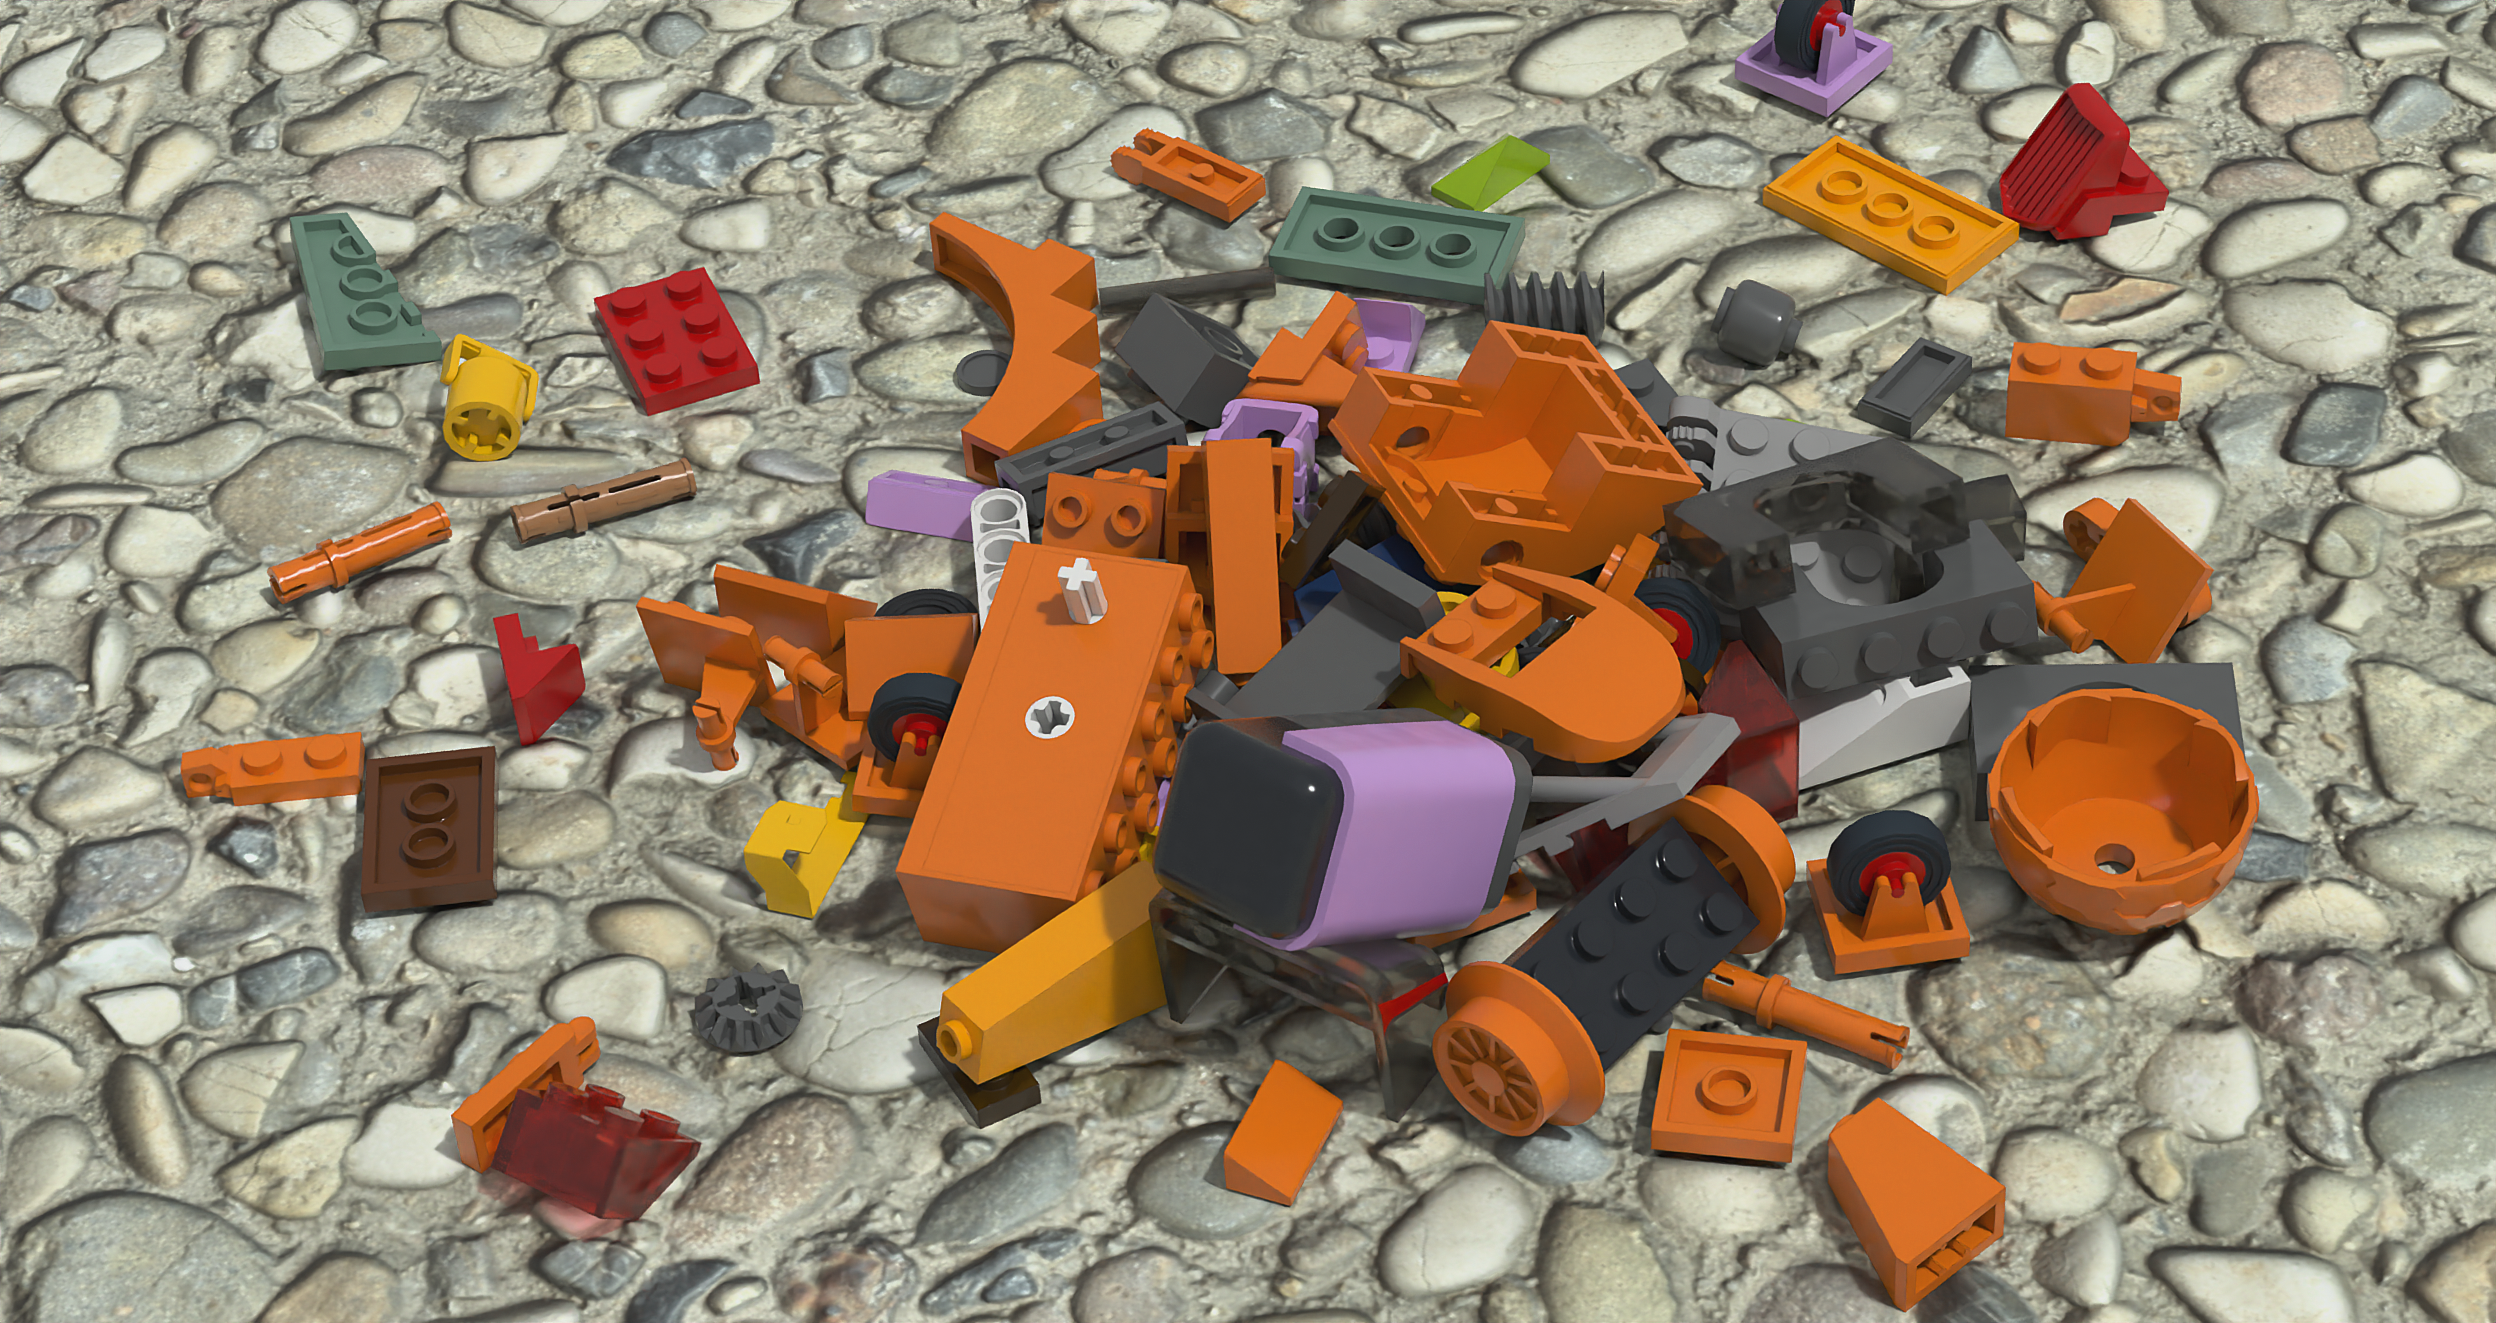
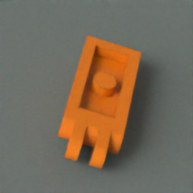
[451,1016,601,1174]

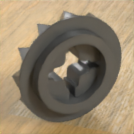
[694,962,803,1052]

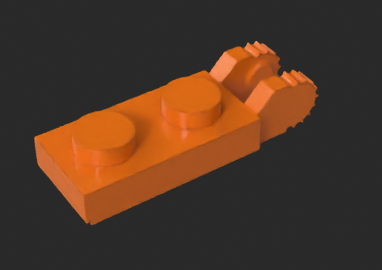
[1110,128,1266,223]

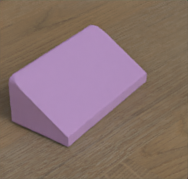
[865,470,1000,542]

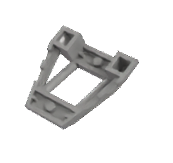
[1486,712,1741,875]

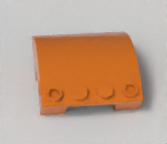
[1328,320,1704,586]

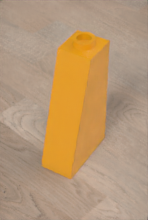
[936,859,1187,1085]

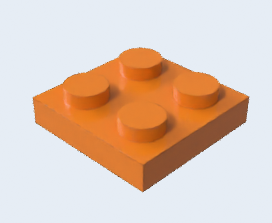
[1651,1028,1807,1163]

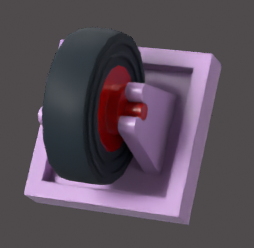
[1735,0,1893,117]

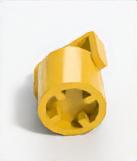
[440,334,539,461]

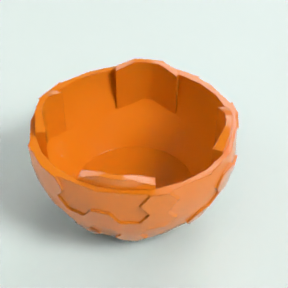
[1986,688,2260,935]

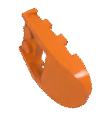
[1400,562,1686,763]

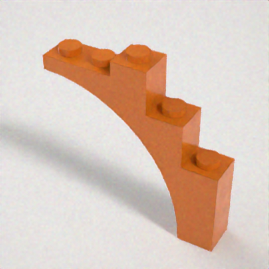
[929,212,1104,487]

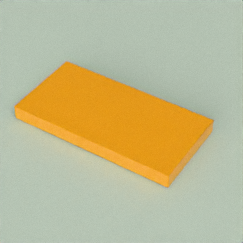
[1763,135,2019,296]

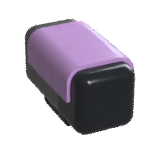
[1152,707,1533,951]

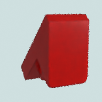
[493,613,586,746]

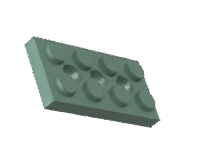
[1268,186,1526,305]

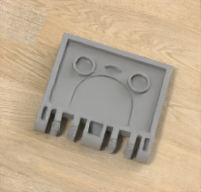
[1648,395,1905,643]

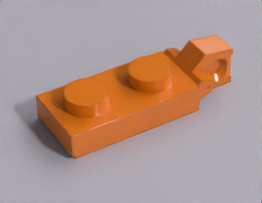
[181,732,365,806]

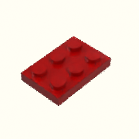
[593,267,760,416]

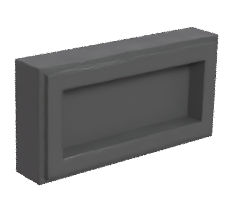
[1858,337,1972,439]

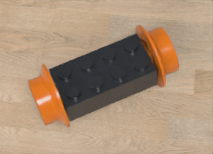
[1432,785,1796,1136]

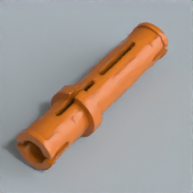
[267,501,452,605]
[1702,959,1910,1069]

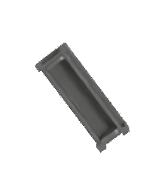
[994,401,1189,527]

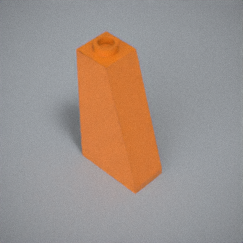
[1201,438,1282,686]

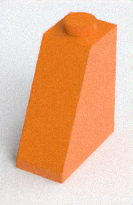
[1828,1097,2006,1312]

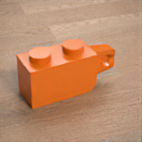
[2005,342,2182,447]

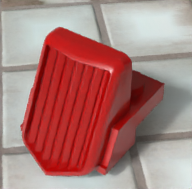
[1999,82,2169,240]

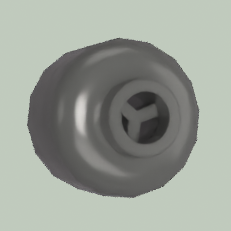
[1710,279,1803,367]

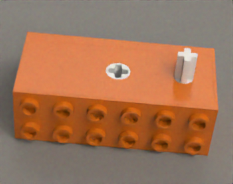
[895,541,1214,954]

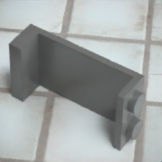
[1185,539,1446,728]

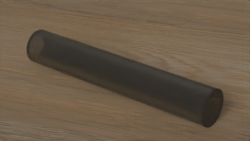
[1098,266,1276,317]

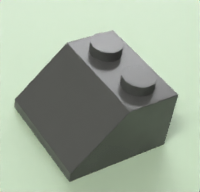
[1114,292,1260,429]

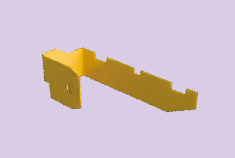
[743,771,871,919]

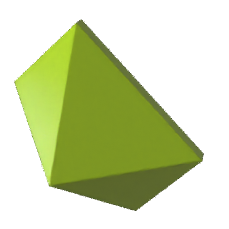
[1431,133,1550,212]

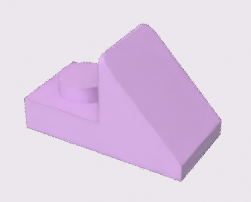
[1353,298,1426,373]

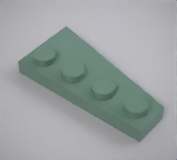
[290,212,442,371]

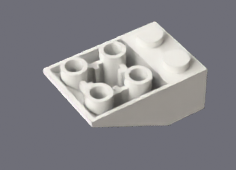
[1735,661,1971,793]

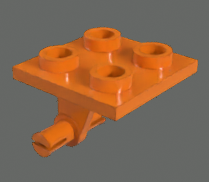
[1041,468,1166,559]
[2032,498,2214,664]
[636,596,777,771]
[760,635,868,771]

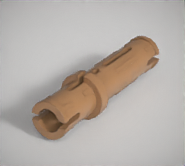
[510,458,697,544]

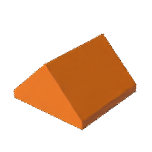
[713,564,878,661]
[844,613,980,720]

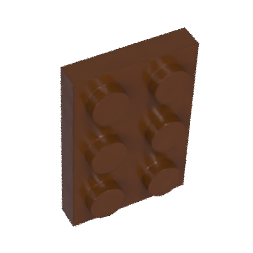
[361,746,499,913]

